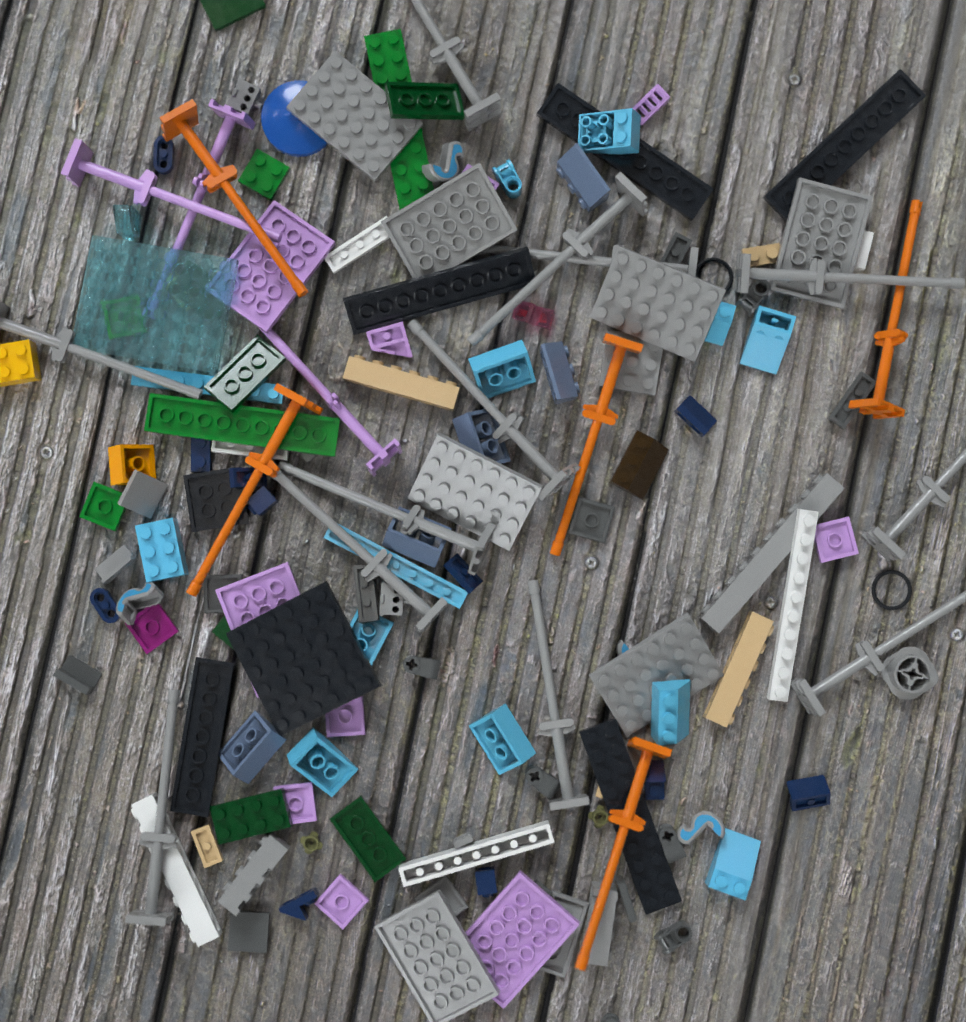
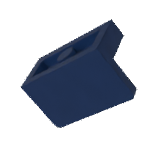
[674,395,717,437]
[786,775,831,811]

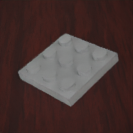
[598,330,663,396]

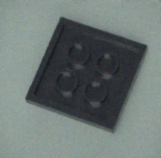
[183,466,250,532]

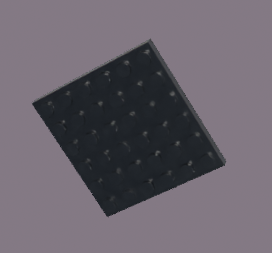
[226,581,381,736]

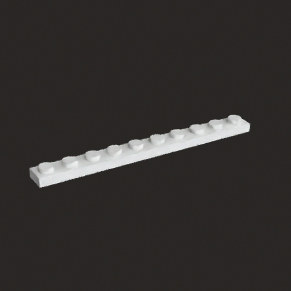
[767,509,819,702]

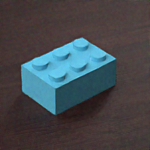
[135,518,189,583]

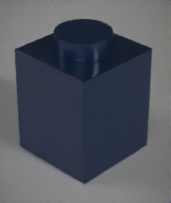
[247,486,278,516]
[475,866,497,898]

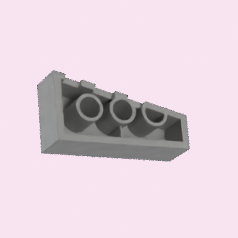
[217,832,291,916]
[585,881,619,966]

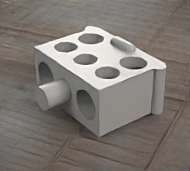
[227,77,263,116]
[379,582,409,616]

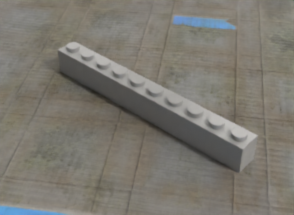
[699,473,845,634]

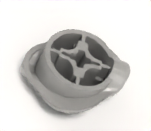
[881,646,939,700]

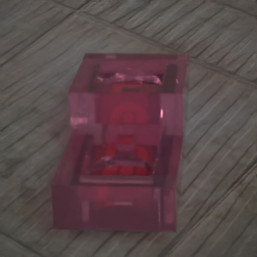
[511,301,556,330]

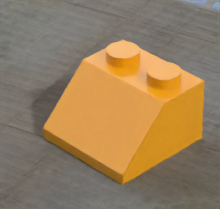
[108,444,156,486]

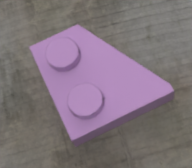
[366,321,413,358]

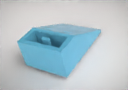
[578,108,641,155]
[739,305,796,375]

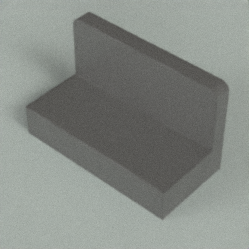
[53,655,102,695]

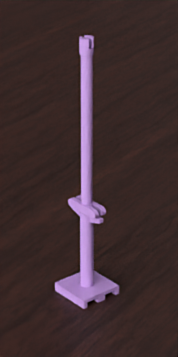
[144,99,256,320]
[61,138,282,244]
[259,328,402,477]

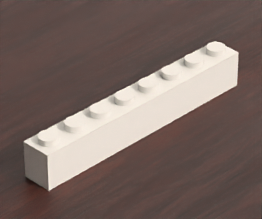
[131,792,222,947]
[398,820,555,887]

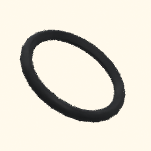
[696,258,733,293]
[871,570,912,610]

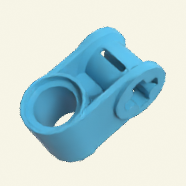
[492,159,522,198]

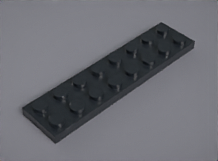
[170,657,235,817]

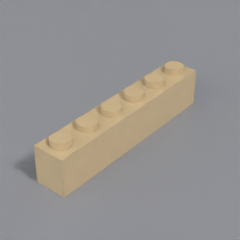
[343,355,460,412]
[703,611,774,728]

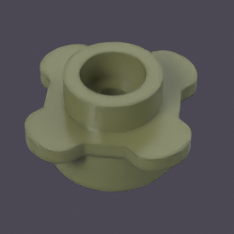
[588,805,609,829]
[300,831,323,854]

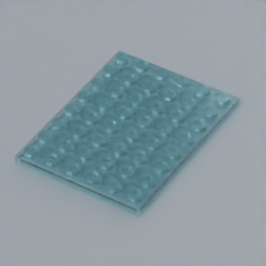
[73,235,239,374]

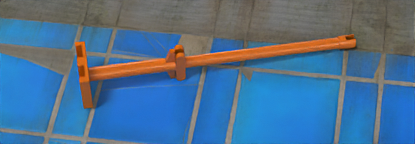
[159,99,308,298]
[848,199,923,419]
[550,333,644,556]
[186,383,323,597]
[575,737,672,971]

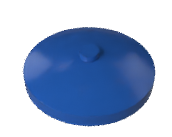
[261,80,328,157]

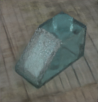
[113,205,141,240]

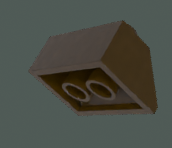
[609,430,669,500]

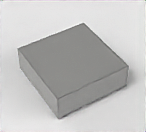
[453,831,474,849]

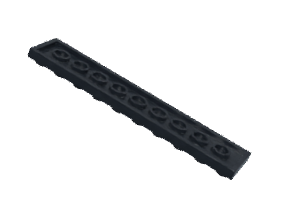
[763,69,927,222]
[536,83,714,221]
[343,247,535,335]
[579,718,682,915]

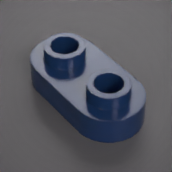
[153,135,174,175]
[90,588,120,623]

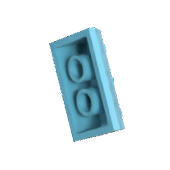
[705,301,736,346]
[468,340,536,399]
[651,679,691,745]
[469,703,536,775]

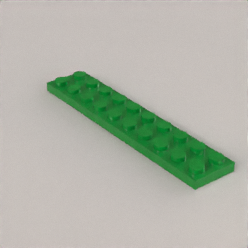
[364,29,434,210]
[144,393,341,457]

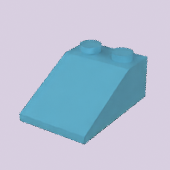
[350,610,394,666]
[287,727,358,797]
[705,828,761,900]

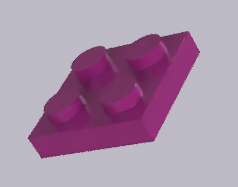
[125,603,179,654]

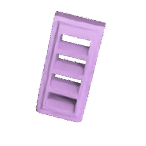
[633,84,670,126]

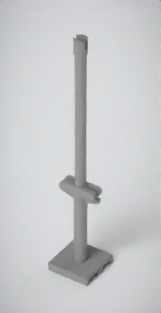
[411,0,501,131]
[467,171,648,347]
[479,245,699,277]
[734,253,965,295]
[0,301,203,400]
[407,319,581,501]
[861,449,966,562]
[278,461,496,576]
[273,469,448,634]
[528,580,590,811]
[790,590,966,717]
[125,689,180,926]

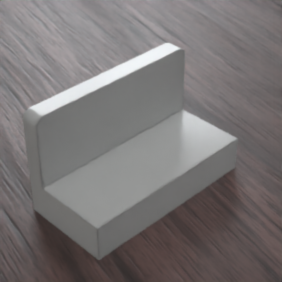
[94,545,138,584]

